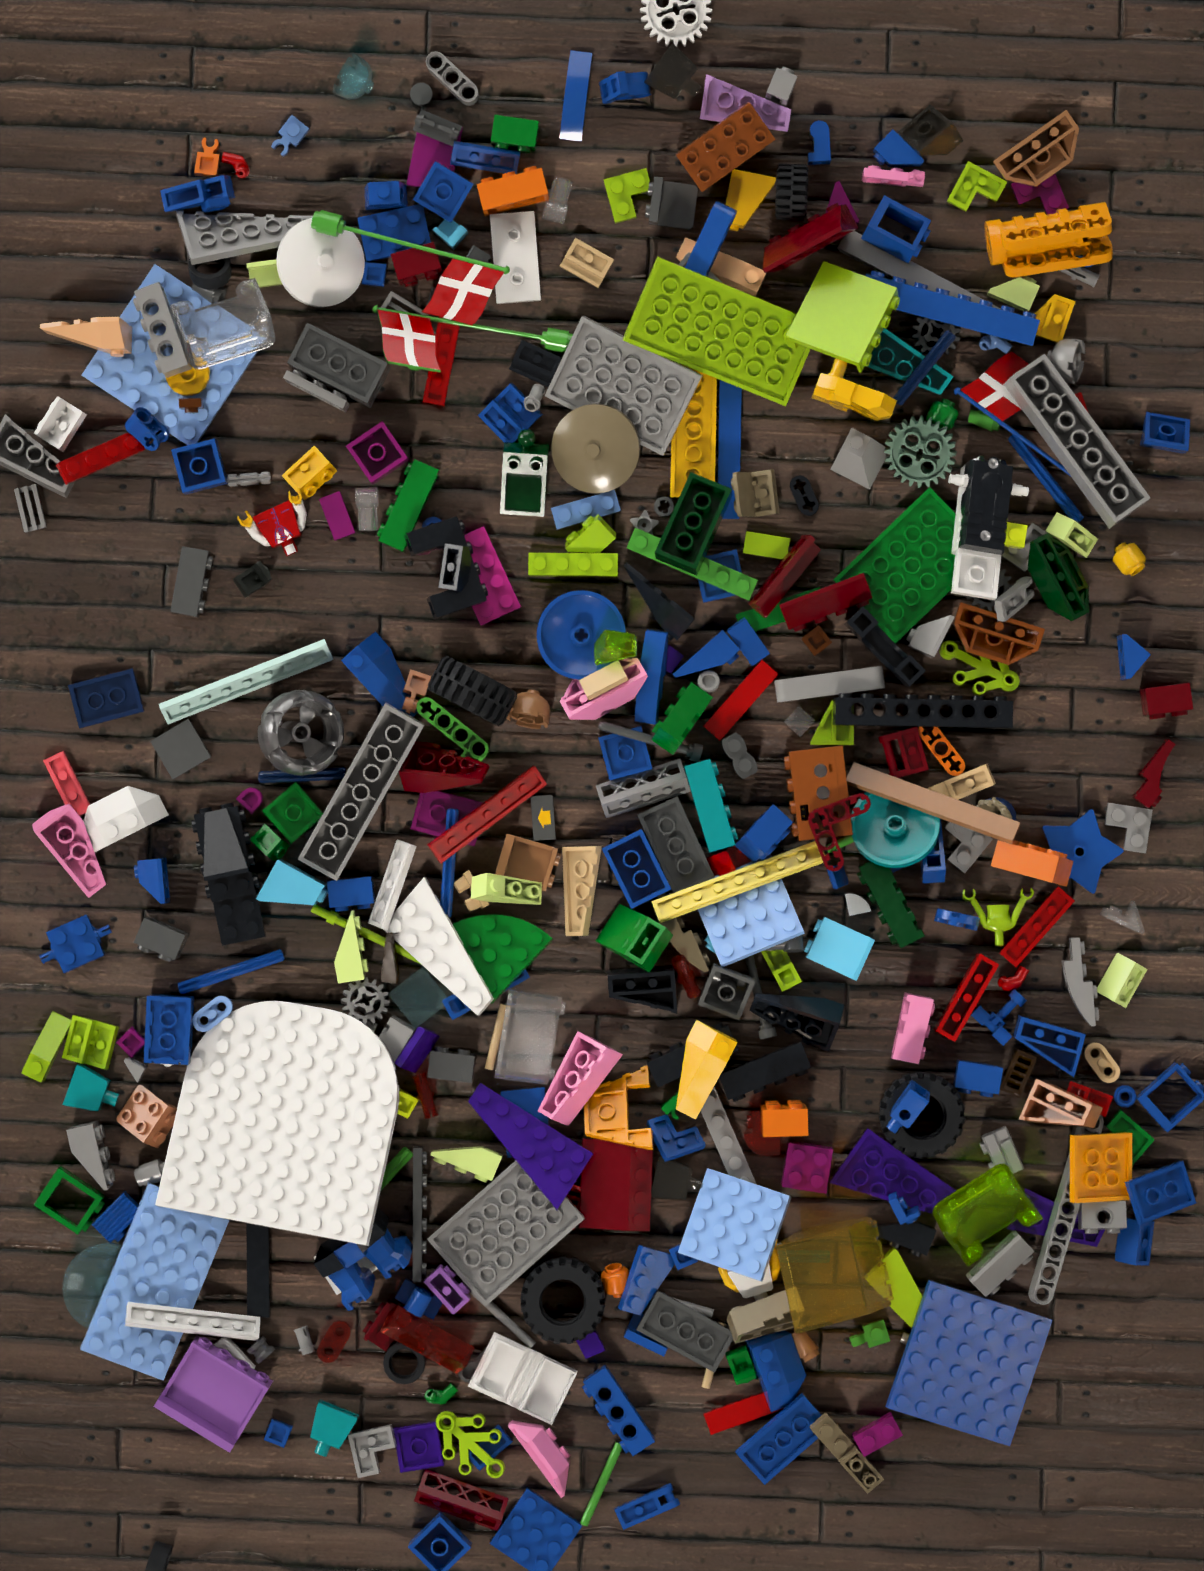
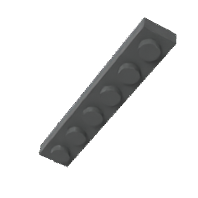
[413,1146,427,1282]

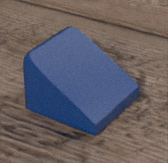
[826,865,849,889]

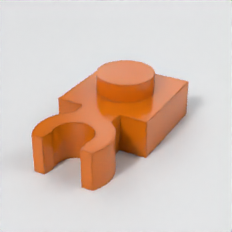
[194,138,220,178]

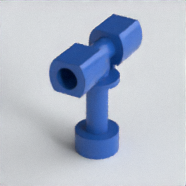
[971,989,1027,1046]

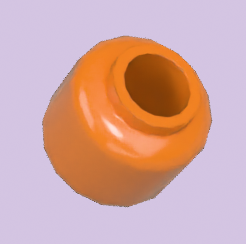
[601,1263,629,1298]

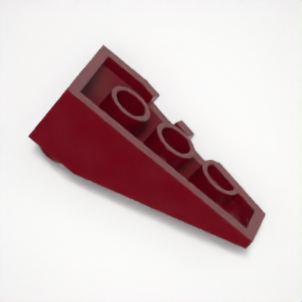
[399,741,489,793]

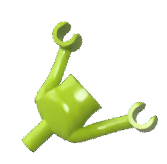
[962,888,1034,946]

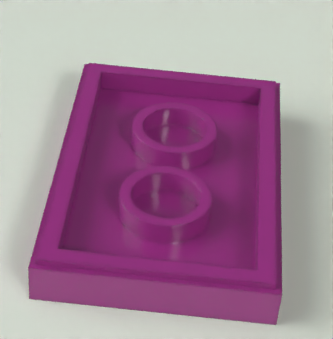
[406,127,463,188]
[410,791,483,846]

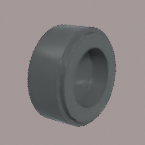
[410,83,433,106]

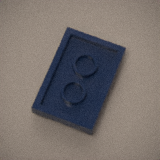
[68,668,145,728]

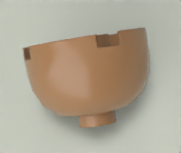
[506,689,551,729]

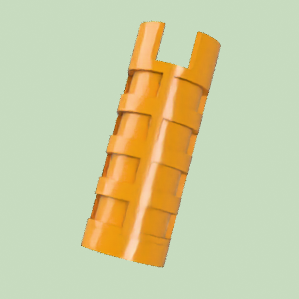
[984,202,1113,278]

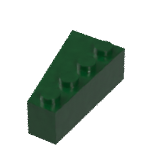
[856,861,925,948]

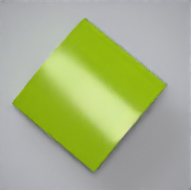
[62,1015,119,1070]

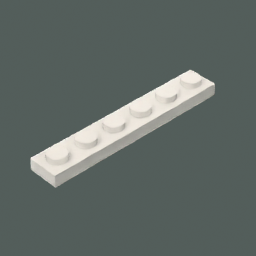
[125,1302,260,1341]

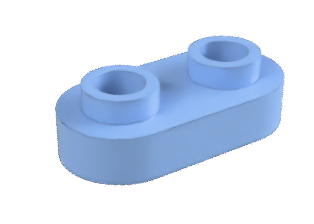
[192,996,233,1032]

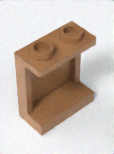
[495,833,561,891]

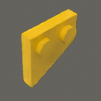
[1035,294,1075,343]

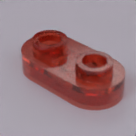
[317,1320,351,1363]

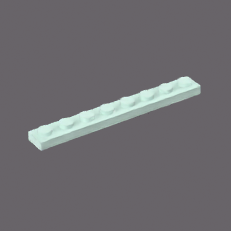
[159,639,333,724]

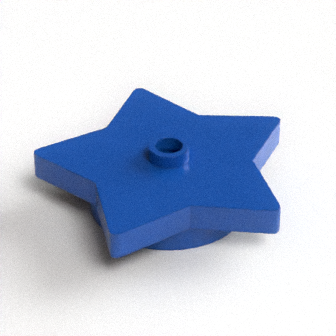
[1042,809,1124,894]

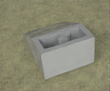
[66,1121,115,1190]

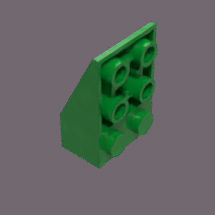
[595,904,673,973]

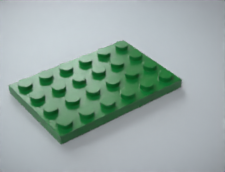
[833,487,956,644]

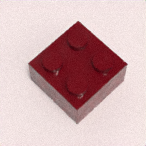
[391,242,443,287]
[1140,683,1193,720]

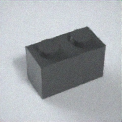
[427,1046,475,1083]

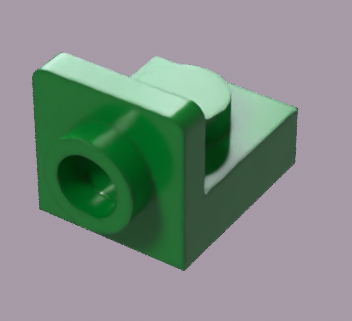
[251,824,290,862]

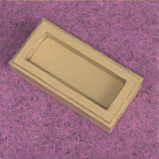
[579,660,629,701]

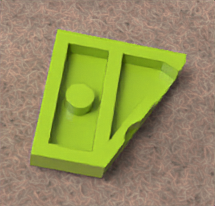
[810,700,854,745]

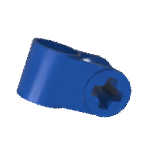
[125,407,169,451]

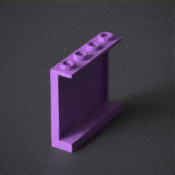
[153,1335,273,1453]

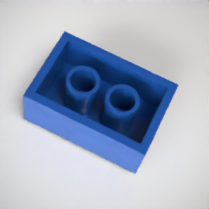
[602,829,671,909]

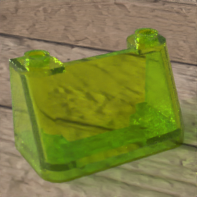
[933,1164,1043,1266]

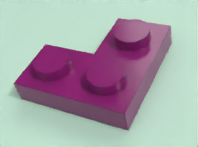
[1010,174,1069,215]

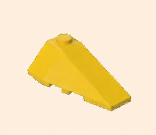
[676,1020,738,1119]

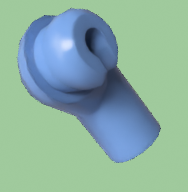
[979,335,1013,354]

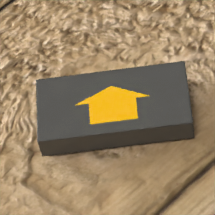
[531,795,556,841]

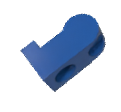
[807,120,831,165]

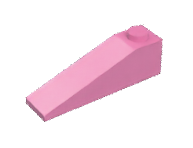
[32,804,106,898]

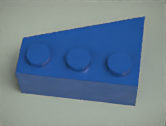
[1013,1015,1086,1077]

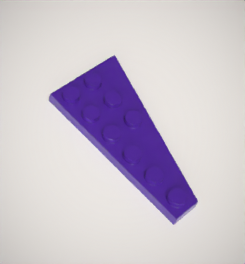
[468,1083,593,1211]
[829,1128,977,1224]

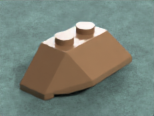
[993,110,1079,187]

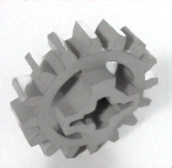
[341,977,390,1026]

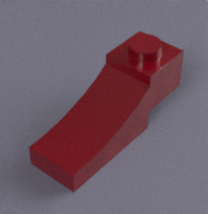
[1132,739,1176,808]

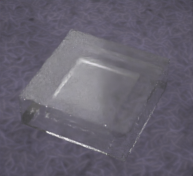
[784,706,815,737]

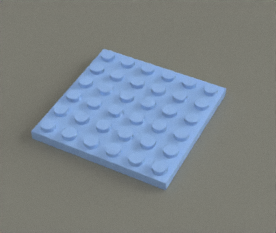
[82,264,267,445]

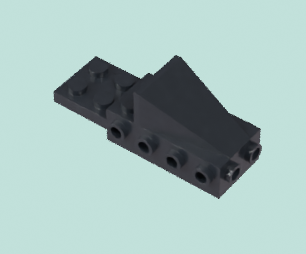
[191,802,266,946]

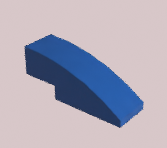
[160,175,235,212]

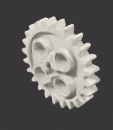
[640,0,712,48]

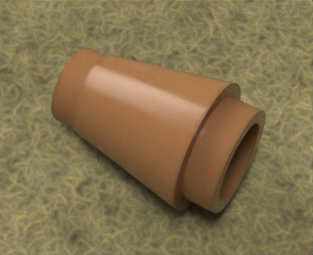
[791,1328,820,1363]

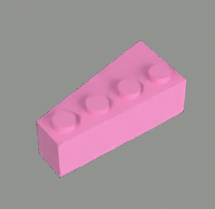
[538,1031,623,1126]

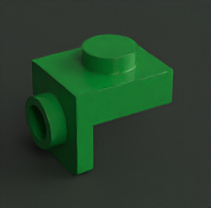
[725,1345,757,1385]

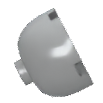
[1047,339,1085,384]

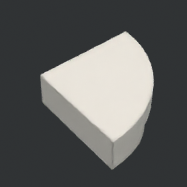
[845,893,871,916]

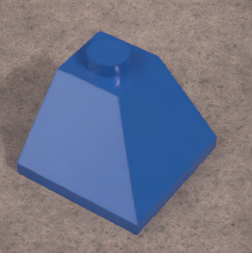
[134,858,170,904]

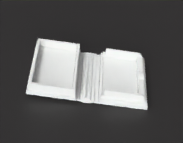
[468,1332,578,1425]

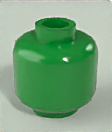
[926,398,959,431]

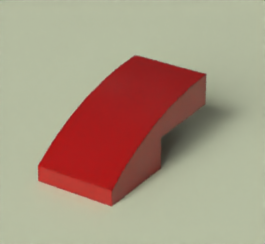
[1067,1081,1114,1117]

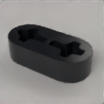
[789,475,819,516]

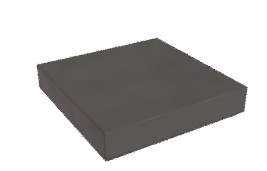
[150,719,211,780]

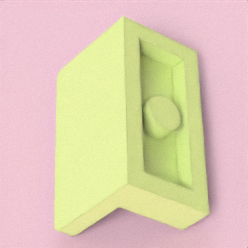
[246,259,283,289]
[1097,953,1148,1008]

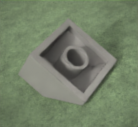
[830,428,888,490]
[906,615,954,658]

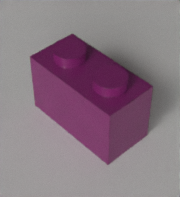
[852,1412,903,1457]

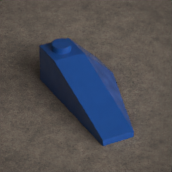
[341,631,418,717]

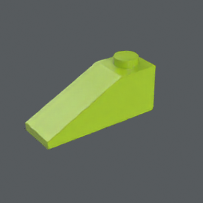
[21,1011,71,1083]

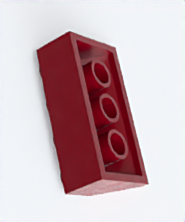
[779,573,873,632]

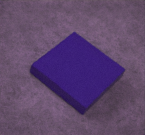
[395,1026,440,1073]
[393,1421,444,1473]

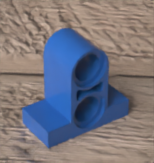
[599,71,652,104]
[395,1278,443,1320]

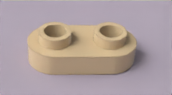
[1084,1042,1120,1083]

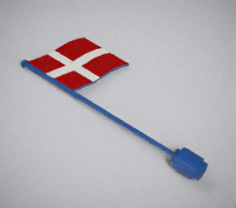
[954,352,1071,477]

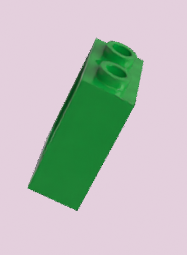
[34,1166,106,1235]

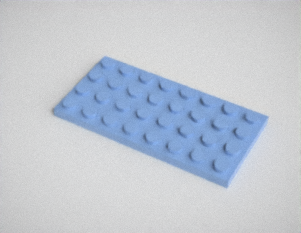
[80,1182,229,1381]

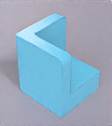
[433,219,468,250]

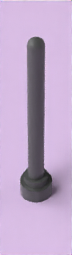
[598,722,703,762]
[745,955,777,1039]

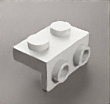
[34,396,87,452]

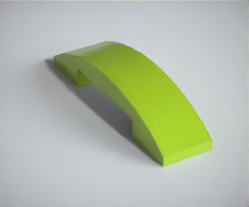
[761,950,802,992]

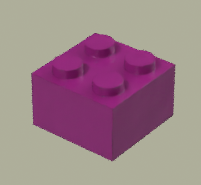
[346,421,409,485]
[781,1140,833,1194]

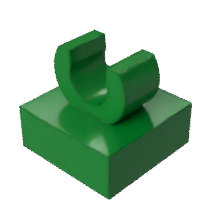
[661,1092,679,1120]

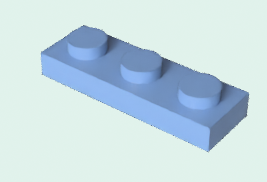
[551,490,621,530]

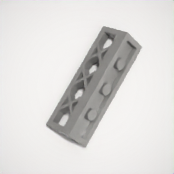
[596,759,691,818]

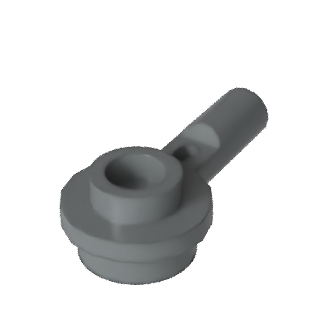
[458,1348,486,1383]

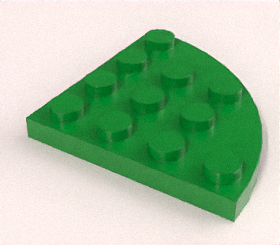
[453,914,553,1004]

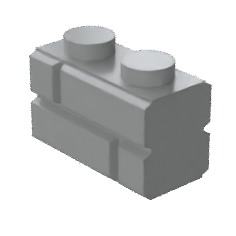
[979,1126,1024,1179]

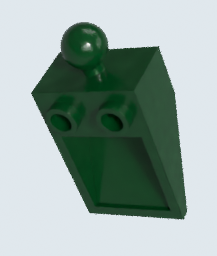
[500,429,549,517]

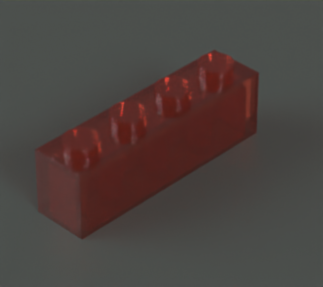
[380,1305,475,1374]

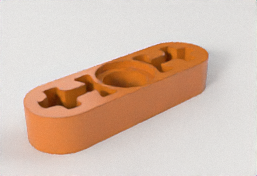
[918,727,965,776]

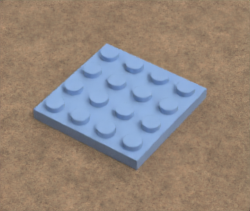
[698,854,805,967]
[678,1168,791,1282]

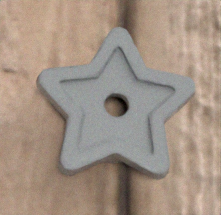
[630,510,659,535]

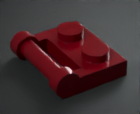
[878,727,929,778]

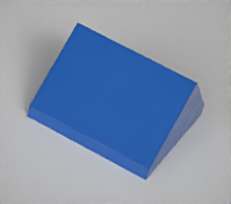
[1140,412,1190,454]
[1117,634,1151,680]

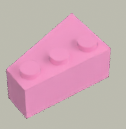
[891,992,935,1064]

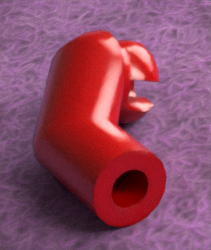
[998,966,1029,991]

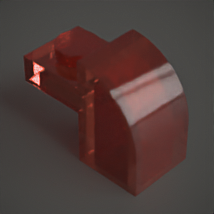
[743,1109,781,1156]

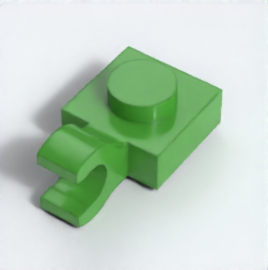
[849,1319,890,1348]

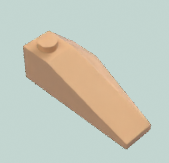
[676,237,766,297]

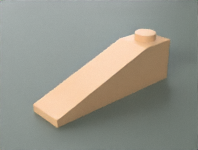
[40,317,132,357]

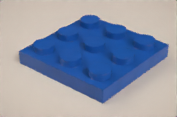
[489,1487,582,1571]

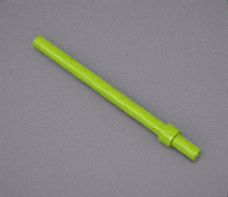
[311,905,422,965]

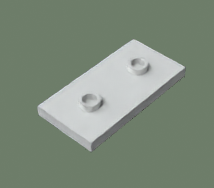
[490,211,541,304]

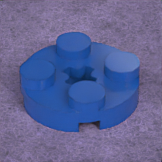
[934,908,980,931]

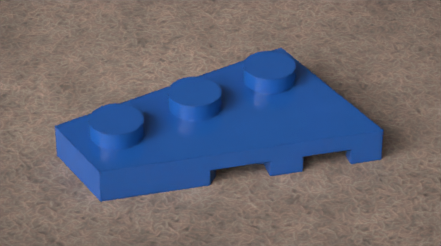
[618,1245,675,1315]

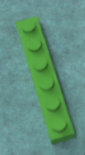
[627,528,758,601]

